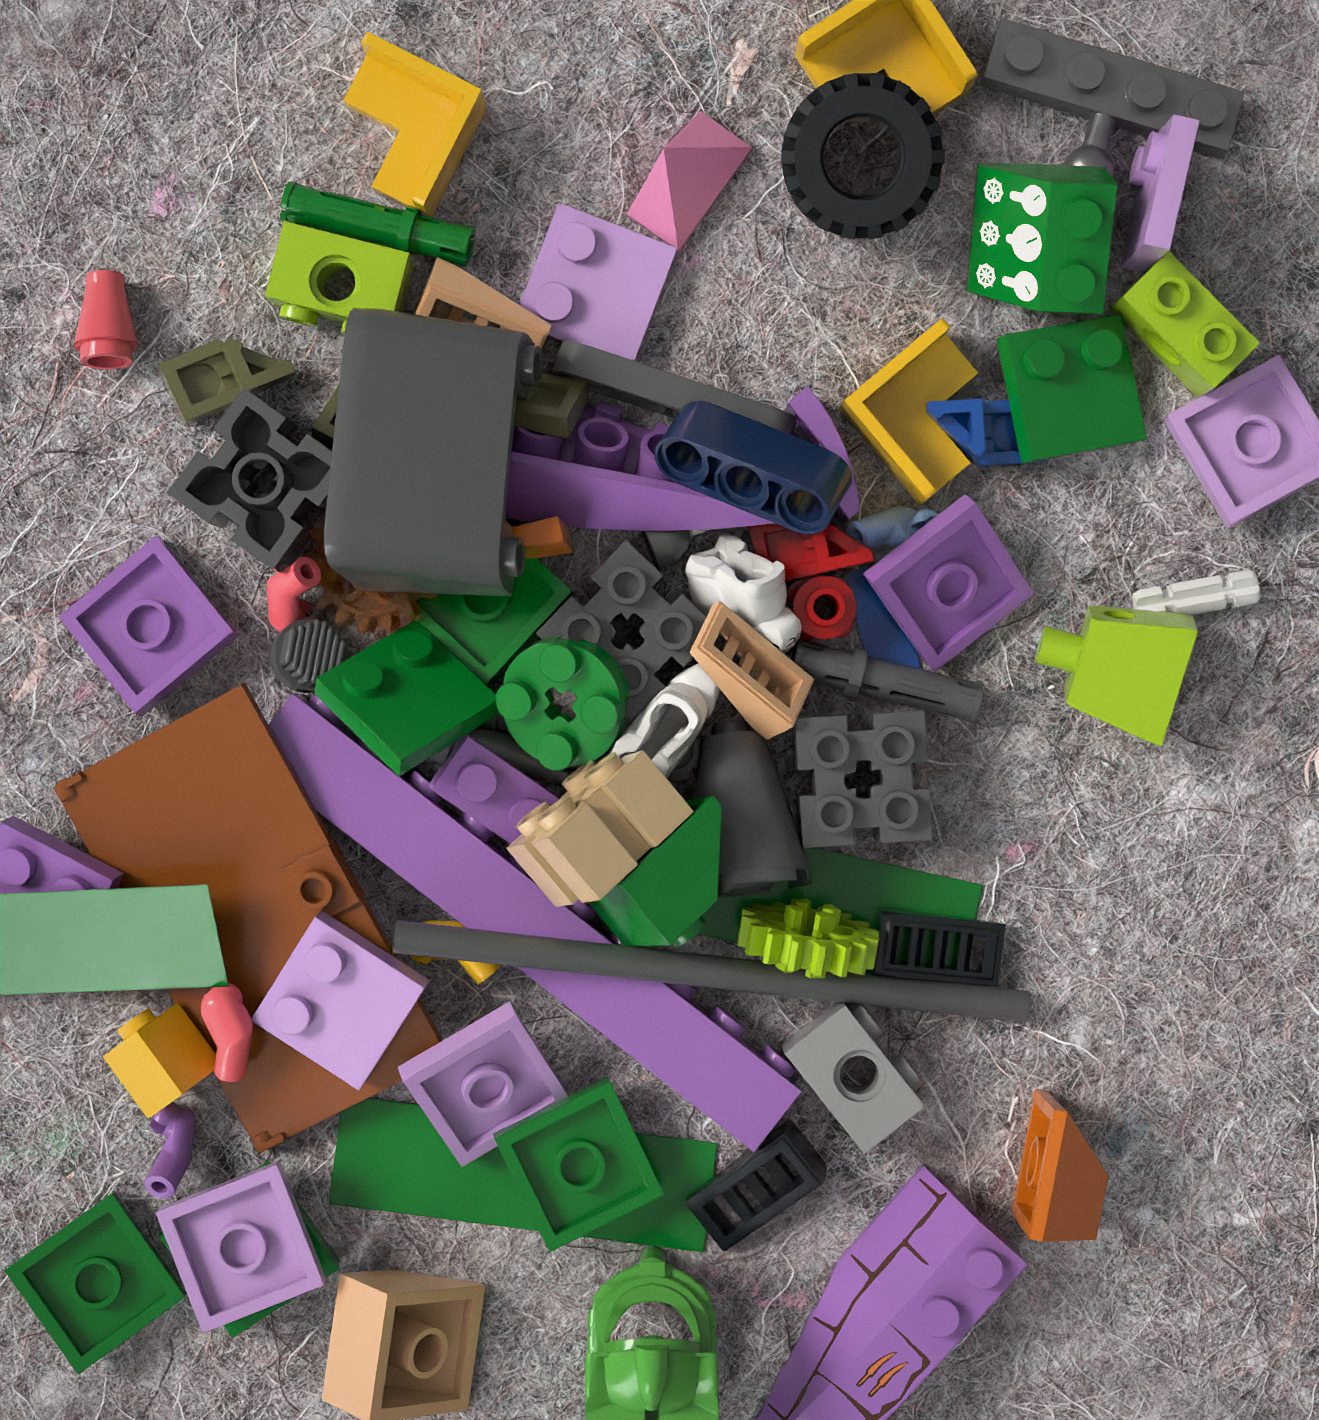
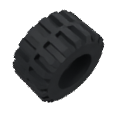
[781,73,945,240]

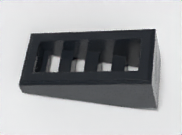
[871,907,1006,987]
[685,1119,827,1252]

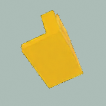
[794,0,978,116]
[343,32,487,217]
[839,318,978,506]

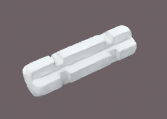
[1132,570,1260,615]

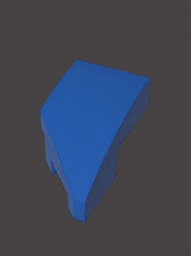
[926,398,1046,467]

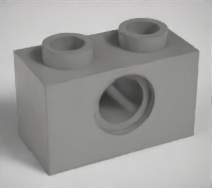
[781,1002,925,1155]

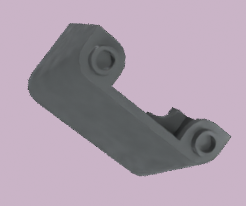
[324,308,542,596]

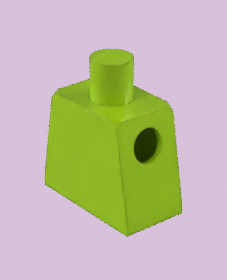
[1035,605,1198,746]

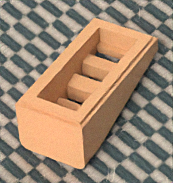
[414,257,551,350]
[689,601,814,740]

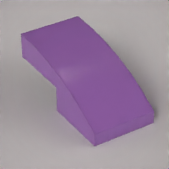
[784,386,860,523]

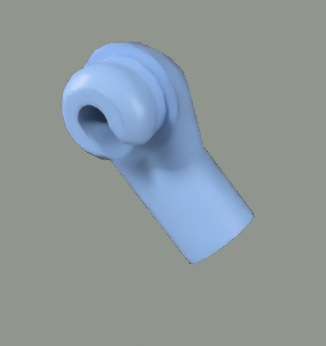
[846,506,939,549]

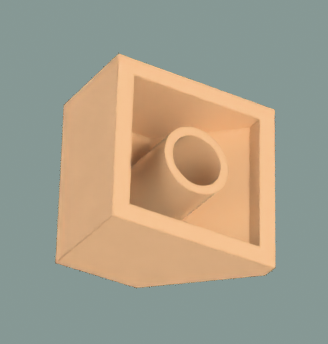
[322,1269,486,1420]

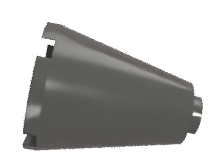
[693,721,812,897]

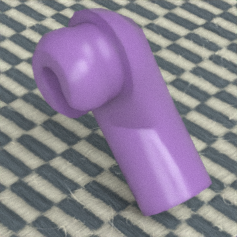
[144,1102,196,1199]

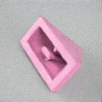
[627,111,752,253]

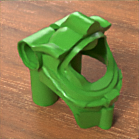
[585,1246,719,1420]

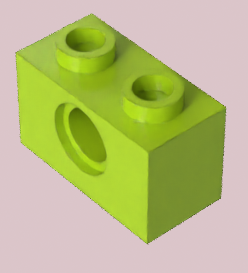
[265,221,415,334]
[1109,251,1260,398]

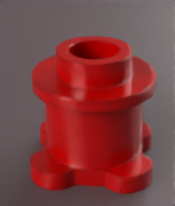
[786,576,857,641]

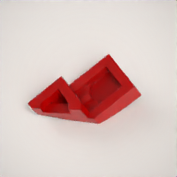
[748,522,876,582]

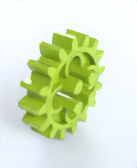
[737,898,879,979]

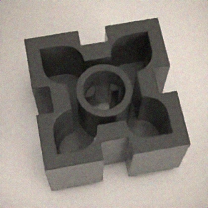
[167,387,332,571]
[536,540,706,723]
[792,710,932,848]

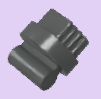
[270,619,346,693]

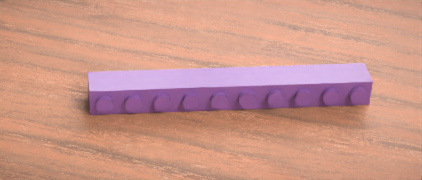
[269,692,802,1152]

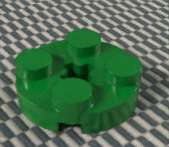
[495,636,630,771]

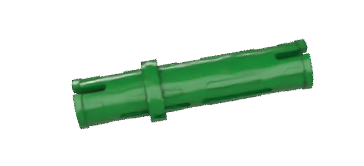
[280,181,476,267]

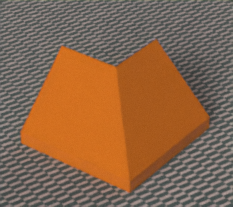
[1011,1089,1108,1242]

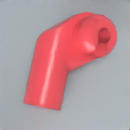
[267,557,321,632]
[201,982,253,1082]

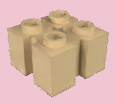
[506,750,694,907]

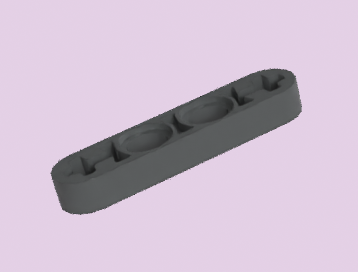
[551,341,797,435]

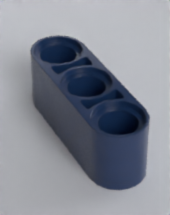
[655,400,852,535]

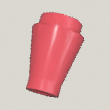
[74,270,139,370]

